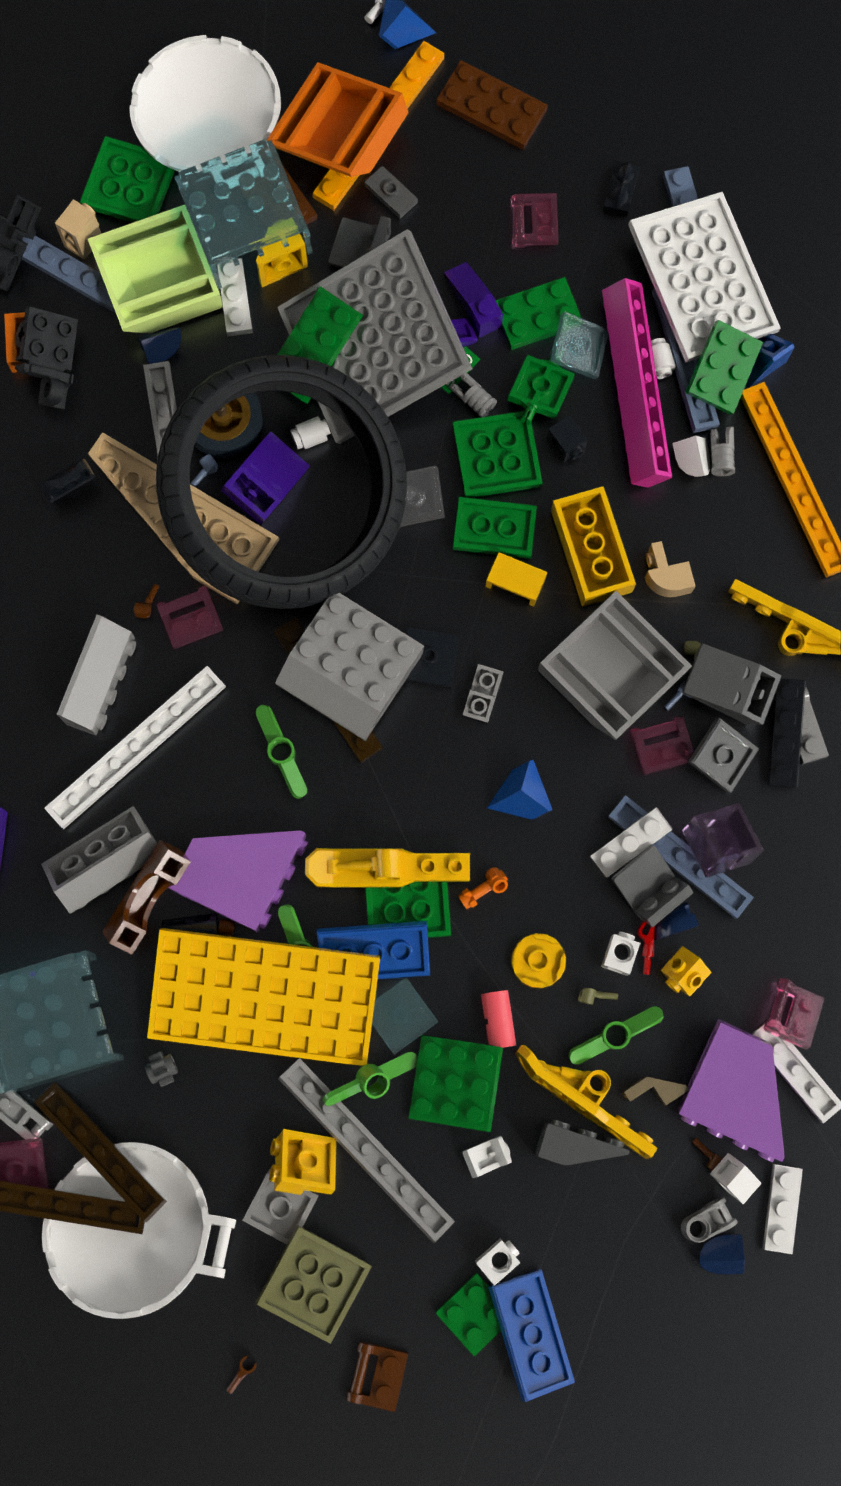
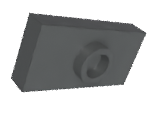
[364,166,418,219]

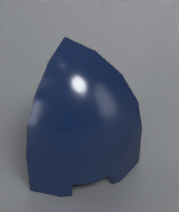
[138,327,181,364]
[654,902,699,941]
[699,1234,745,1274]

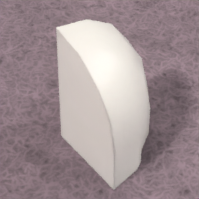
[672,436,710,477]

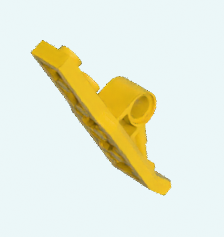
[728,579,841,656]
[305,848,470,888]
[515,1045,658,1159]

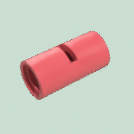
[481,990,517,1048]

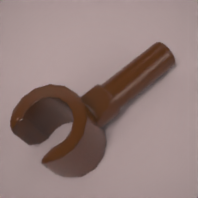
[134,584,159,618]
[218,919,236,937]
[692,1138,723,1171]
[226,1356,256,1394]

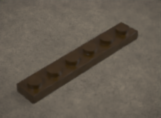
[273,617,383,763]
[34,1082,167,1222]
[0,1181,145,1234]

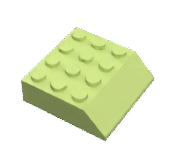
[88,205,223,333]

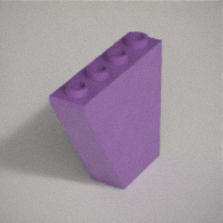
[168,831,308,933]
[677,1019,785,1162]

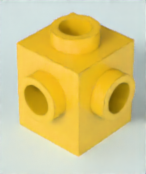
[661,946,712,997]

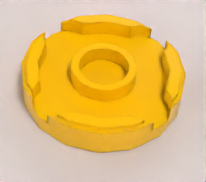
[511,933,566,988]

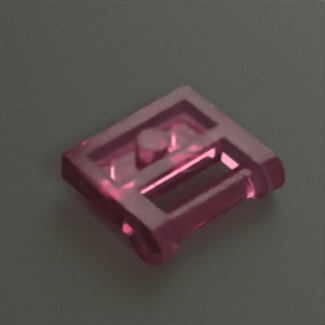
[511,193,558,248]
[156,585,223,649]
[630,716,694,775]
[764,978,824,1050]

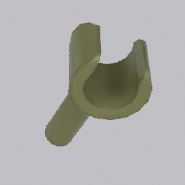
[684,641,700,661]
[578,988,618,1005]

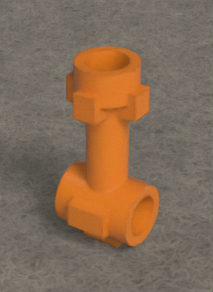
[458,868,508,909]

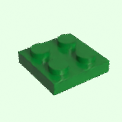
[435,1272,501,1356]

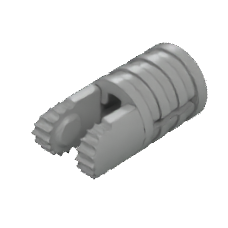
[449,373,497,417]
[711,426,735,476]

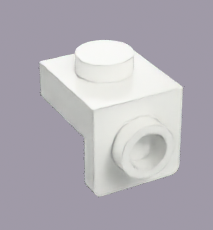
[462,1136,512,1178]

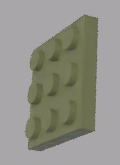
[255,1225,372,1344]

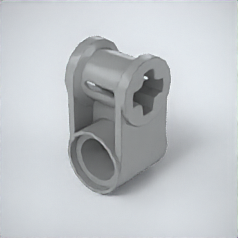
[681,1197,738,1243]

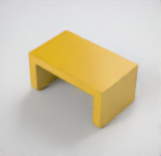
[485,552,548,607]

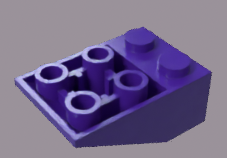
[221,431,310,525]

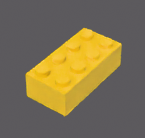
[551,486,636,607]

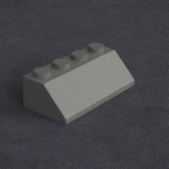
[57,615,136,735]
[41,806,158,914]

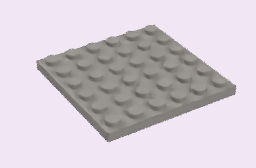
[277,229,473,444]

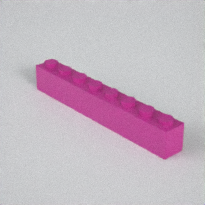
[602,278,672,488]

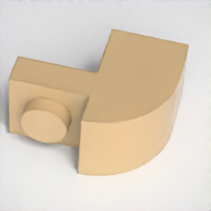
[645,541,695,597]

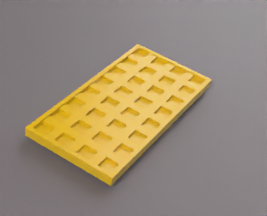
[147,928,380,1066]

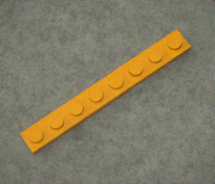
[313,41,444,211]
[740,382,841,578]

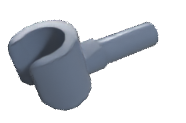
[190,454,218,487]
[663,680,691,710]

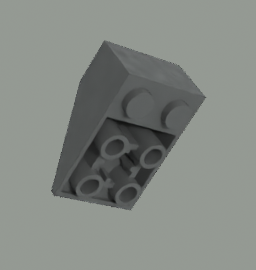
[682,643,782,725]
[534,1119,630,1166]

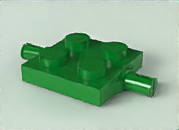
[507,349,575,425]

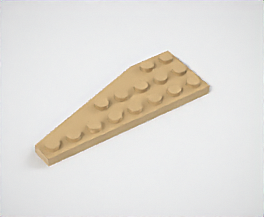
[88,432,279,604]

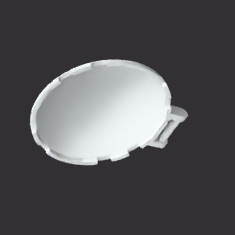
[130,35,281,197]
[42,1142,236,1319]

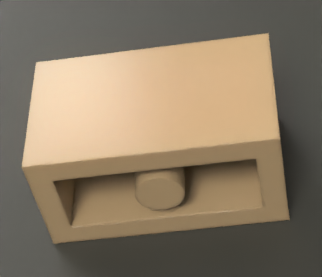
[55,199,101,260]

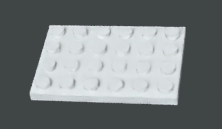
[628,192,781,362]

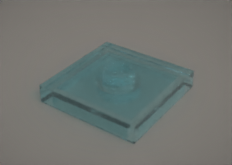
[550,311,608,379]
[372,978,438,1055]

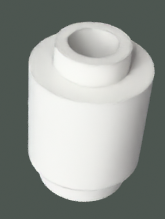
[651,338,676,379]
[290,416,331,449]

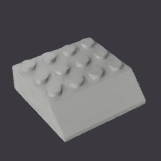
[538,591,692,740]
[275,593,424,741]

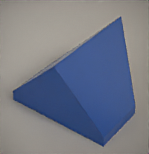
[379,0,436,49]
[746,334,794,388]
[487,760,553,820]

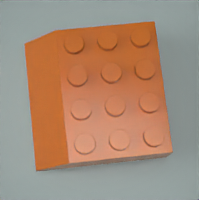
[266,62,409,177]

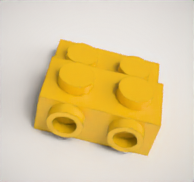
[269,1129,336,1195]

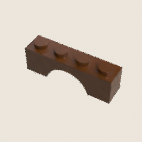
[102,839,191,954]

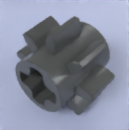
[144,1051,179,1087]

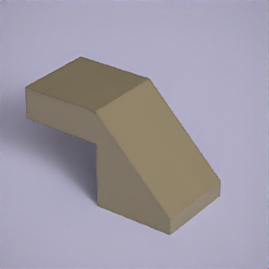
[621,1077,689,1105]

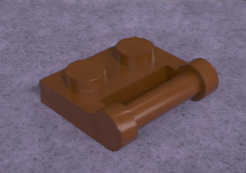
[345,1341,408,1412]

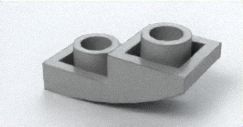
[463,664,504,723]

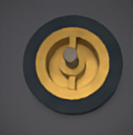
[191,383,263,459]

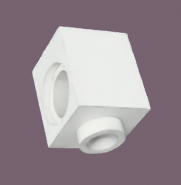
[601,932,640,976]
[710,1153,761,1204]
[475,1238,520,1286]

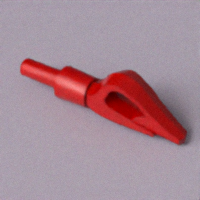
[638,922,655,975]

